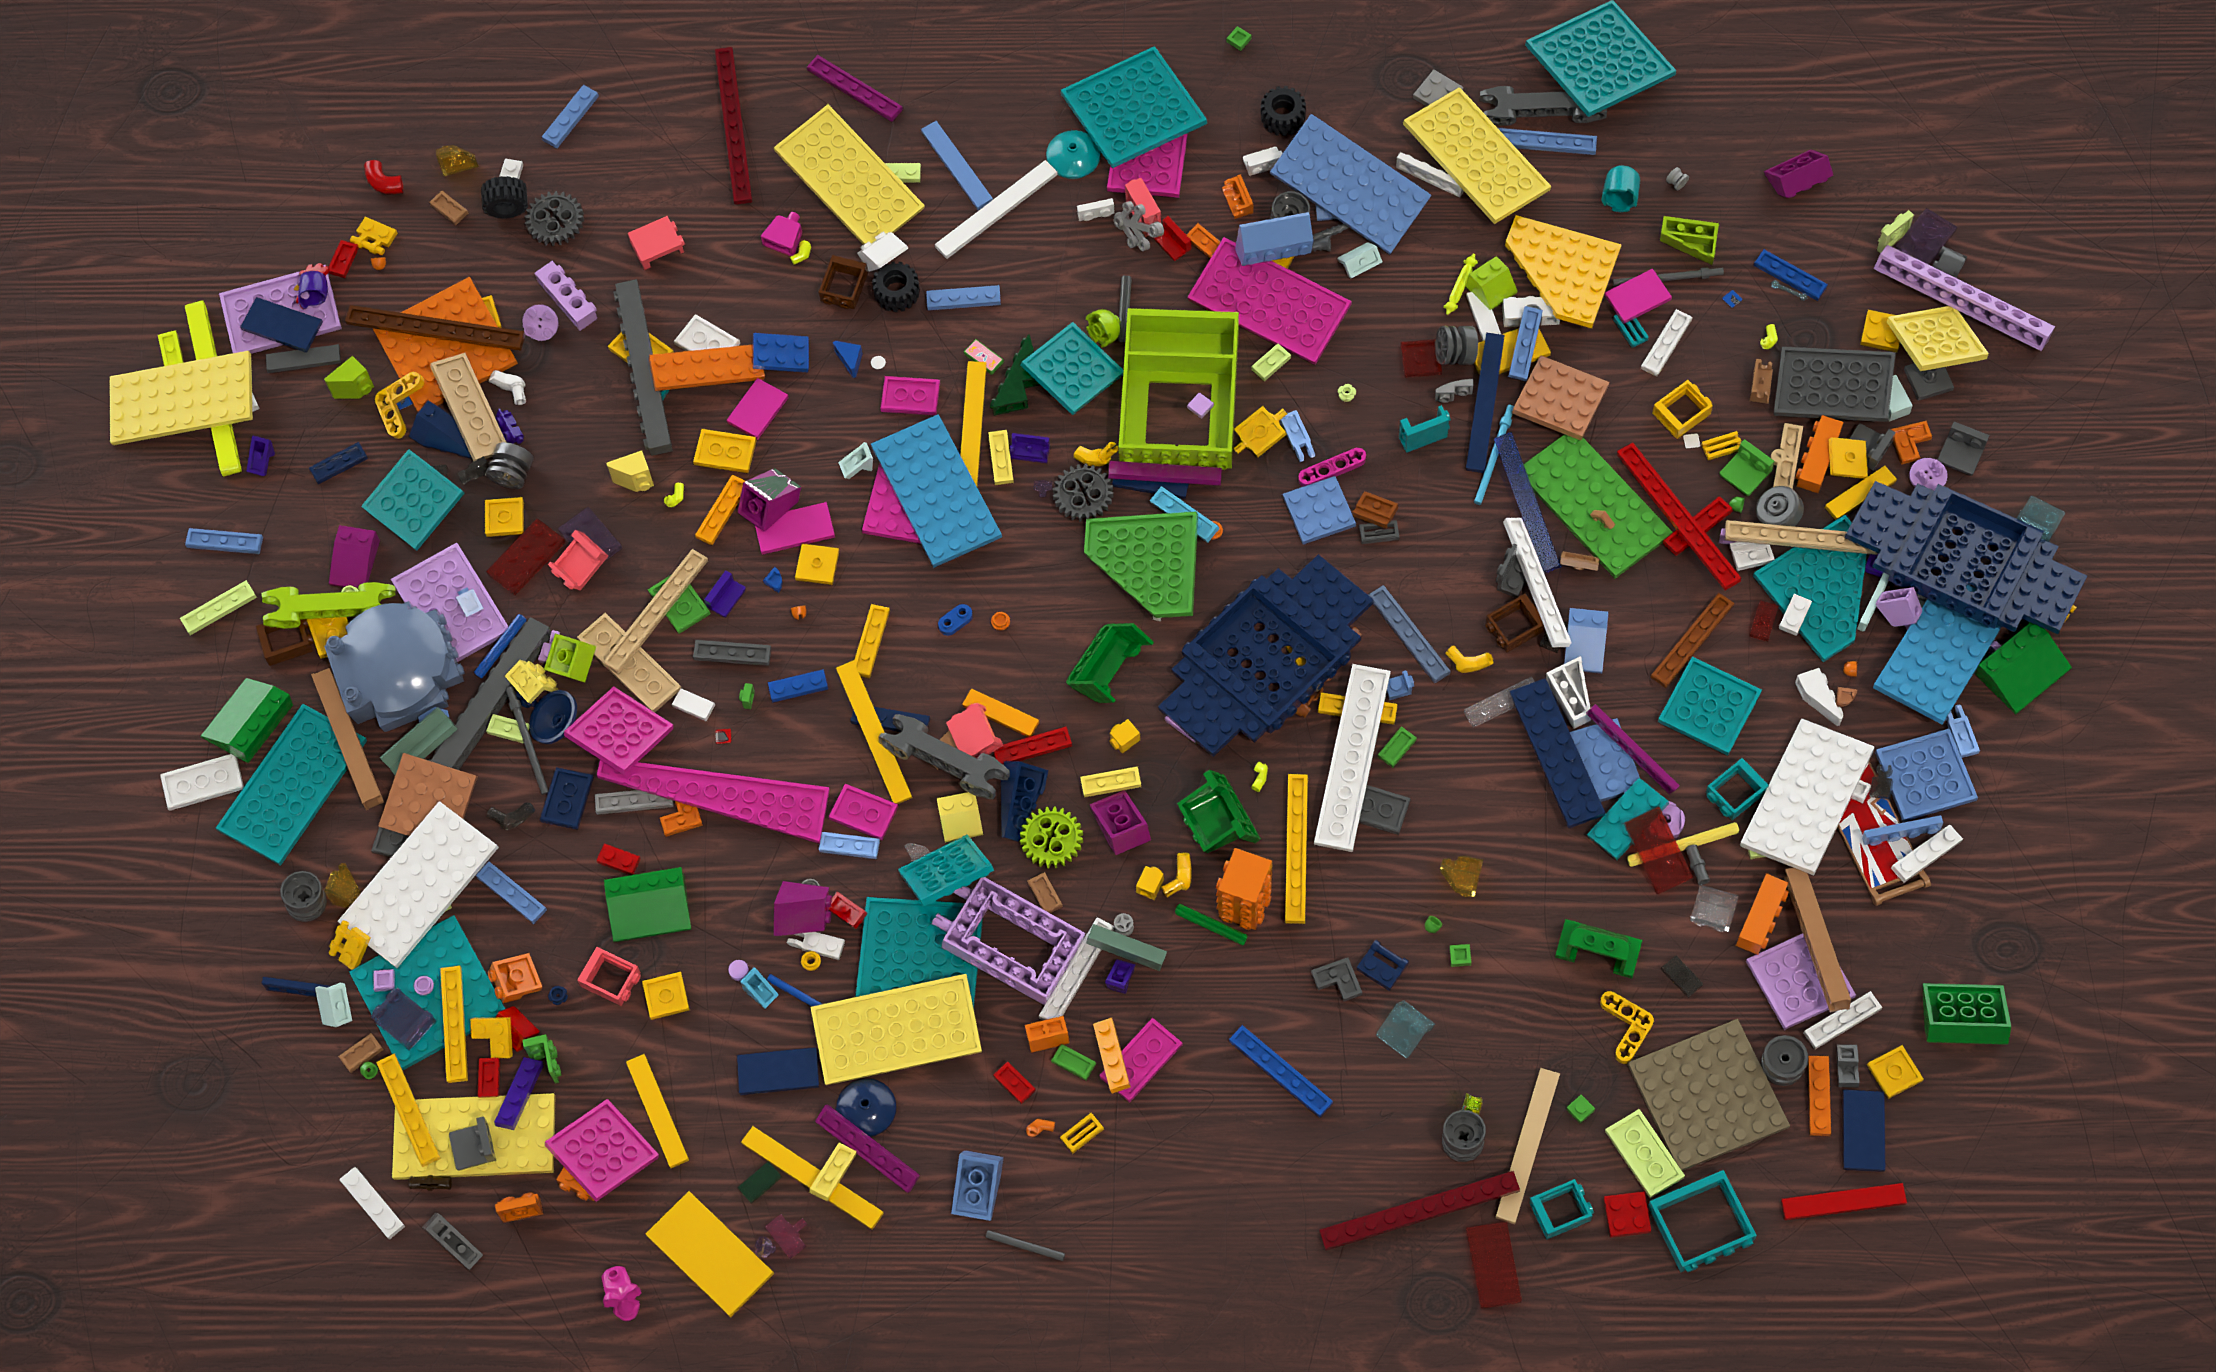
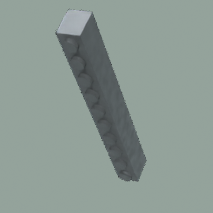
[613,279,673,456]
[428,617,551,770]

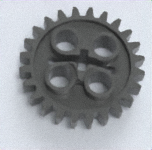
[525,191,584,246]
[1053,464,1114,522]

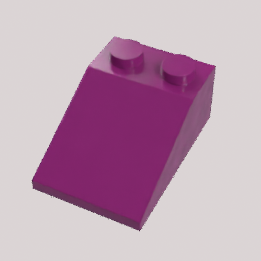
[329,525,380,589]
[1090,790,1151,855]

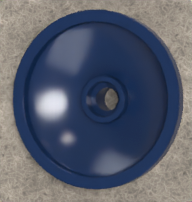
[529,690,577,744]
[836,1079,896,1137]

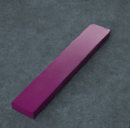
[807,55,903,122]
[1108,461,1222,485]
[1586,704,1680,794]
[815,1105,920,1193]

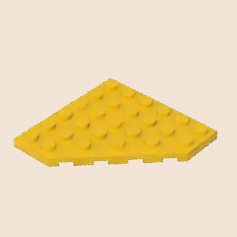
[1505,215,1621,328]

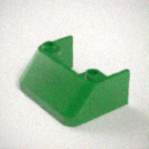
[1066,623,1154,703]

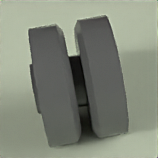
[1760,1035,1808,1086]

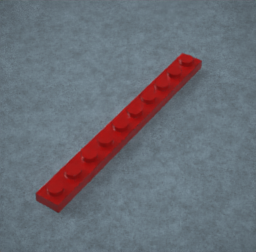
[1617,443,1741,591]

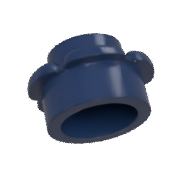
[548,986,568,1005]

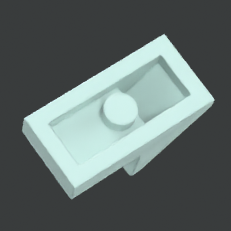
[838,442,873,479]

